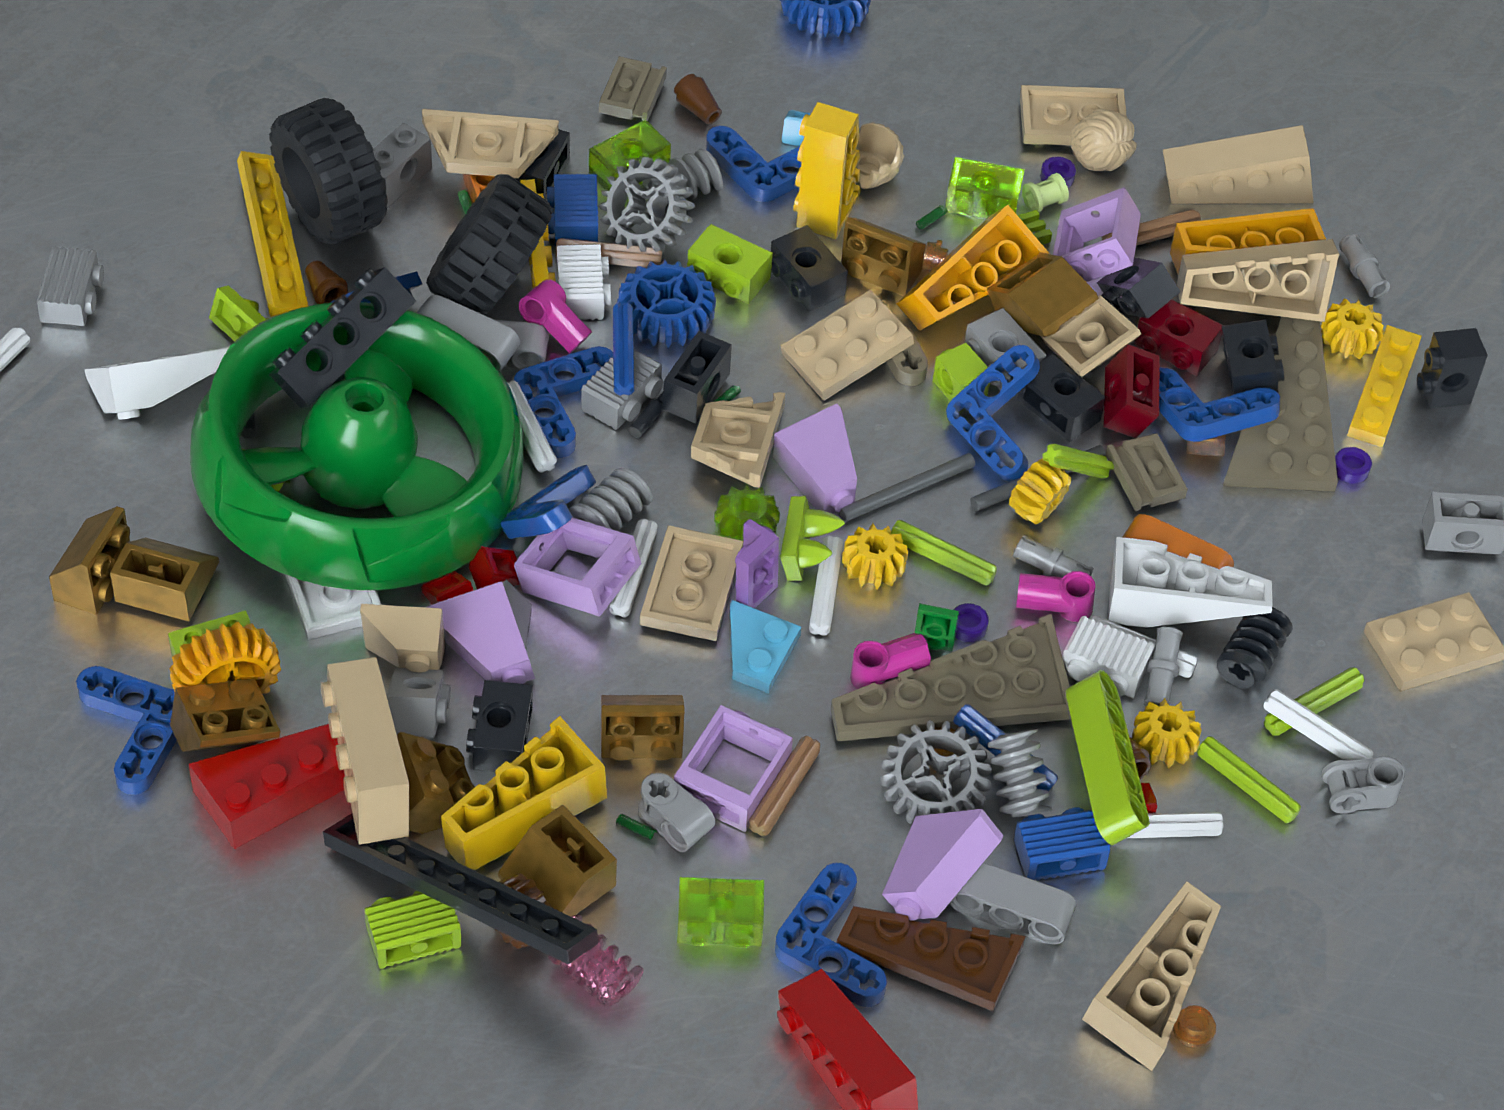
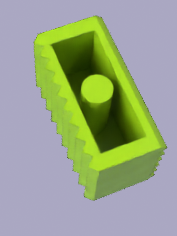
[364,890,461,969]

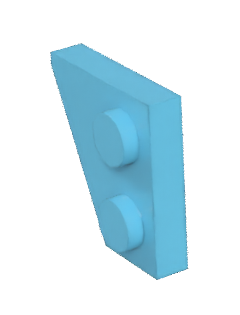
[729,600,801,694]

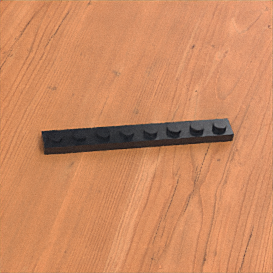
[323,813,598,965]

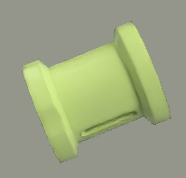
[1022,173,1069,213]

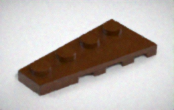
[837,906,1026,1011]

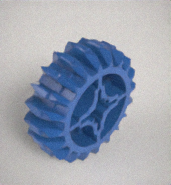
[780,0,871,37]
[617,259,716,349]

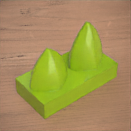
[209,285,269,341]
[780,496,845,581]

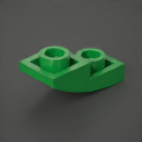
[915,603,959,652]

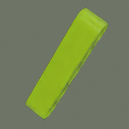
[1065,670,1150,845]

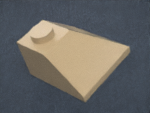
[1041,295,1141,377]
[360,604,446,673]

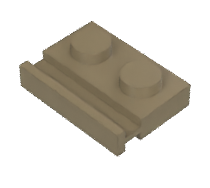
[599,56,667,123]
[1106,433,1188,511]

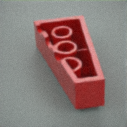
[189,724,345,849]
[777,969,919,1110]

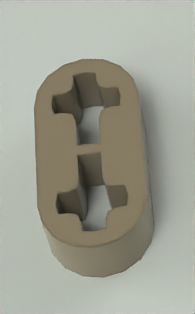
[886,324,928,386]

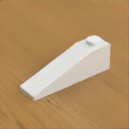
[84,346,230,419]
[1108,537,1272,628]

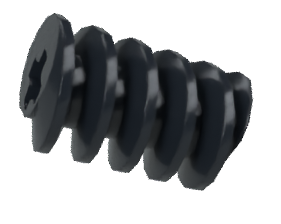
[1217,607,1293,689]

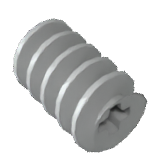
[642,149,723,208]
[569,468,653,531]
[988,729,1052,817]

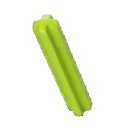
[1042,444,1114,478]
[891,520,997,586]
[1263,667,1365,736]
[1197,736,1301,824]

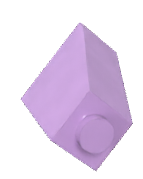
[772,404,857,513]
[426,581,535,684]
[882,809,1003,920]

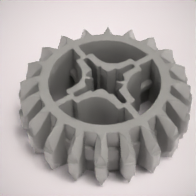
[598,157,695,252]
[881,720,992,824]

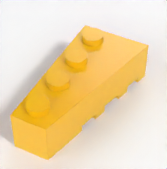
[793,102,860,240]
[441,716,607,870]

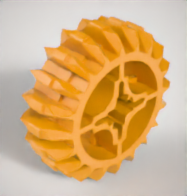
[169,621,281,694]

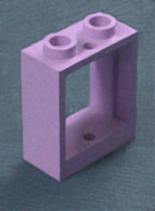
[1053,187,1141,282]
[514,518,641,616]
[674,705,793,832]

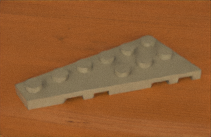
[1223,317,1338,492]
[831,614,1071,741]

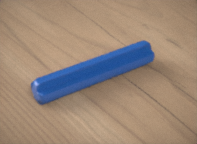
[613,303,634,396]
[953,704,1058,791]

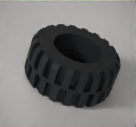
[269,98,388,244]
[426,174,553,316]

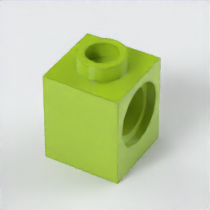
[933,343,990,401]

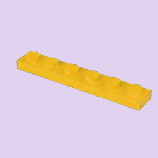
[237,151,308,317]

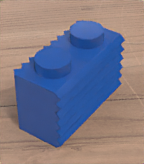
[547,174,598,247]
[1014,807,1110,881]

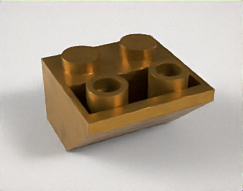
[841,217,926,296]
[987,253,1099,337]
[49,506,130,615]
[110,537,220,621]
[170,678,281,752]
[601,695,685,760]
[397,731,475,834]
[498,804,617,917]

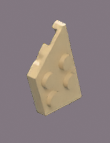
[422,109,559,178]
[691,392,785,488]

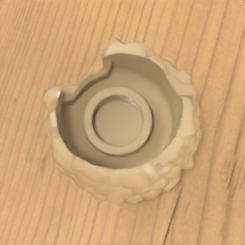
[1071,109,1137,172]
[856,122,905,189]

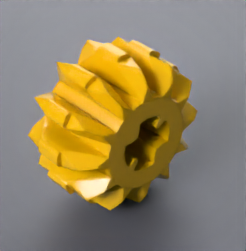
[1321,298,1384,359]
[1009,458,1071,525]
[842,523,908,590]
[1132,698,1202,769]

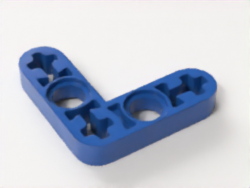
[706,126,802,202]
[946,345,1040,482]
[514,346,613,459]
[1159,367,1280,442]
[501,465,596,539]
[76,666,177,795]
[775,863,887,1007]

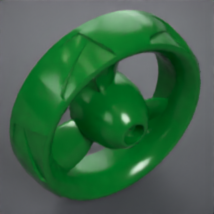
[190,302,523,590]

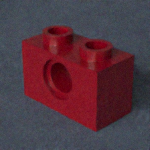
[1134,299,1223,376]
[1104,344,1160,438]

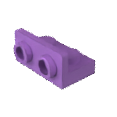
[735,519,779,608]

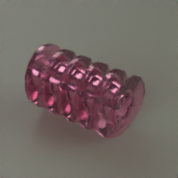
[548,915,644,1006]

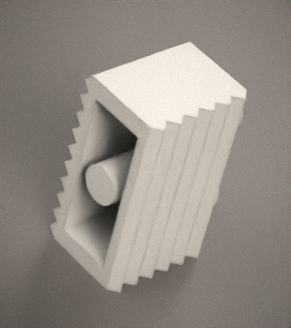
[557,244,611,321]
[1063,616,1155,699]

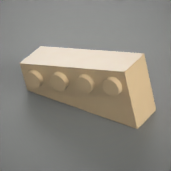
[1163,125,1314,204]
[1177,239,1339,322]
[321,657,409,845]
[1082,881,1221,1071]

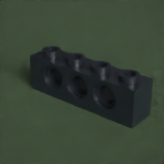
[269,267,416,408]

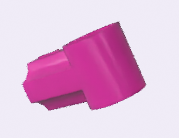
[519,280,592,353]
[1016,571,1096,622]
[850,633,931,689]

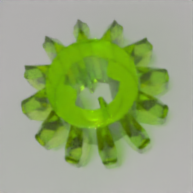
[714,484,780,541]

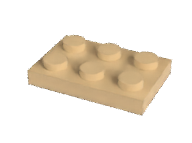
[1020,85,1127,145]
[781,289,914,401]
[640,525,743,641]
[1364,592,1504,692]

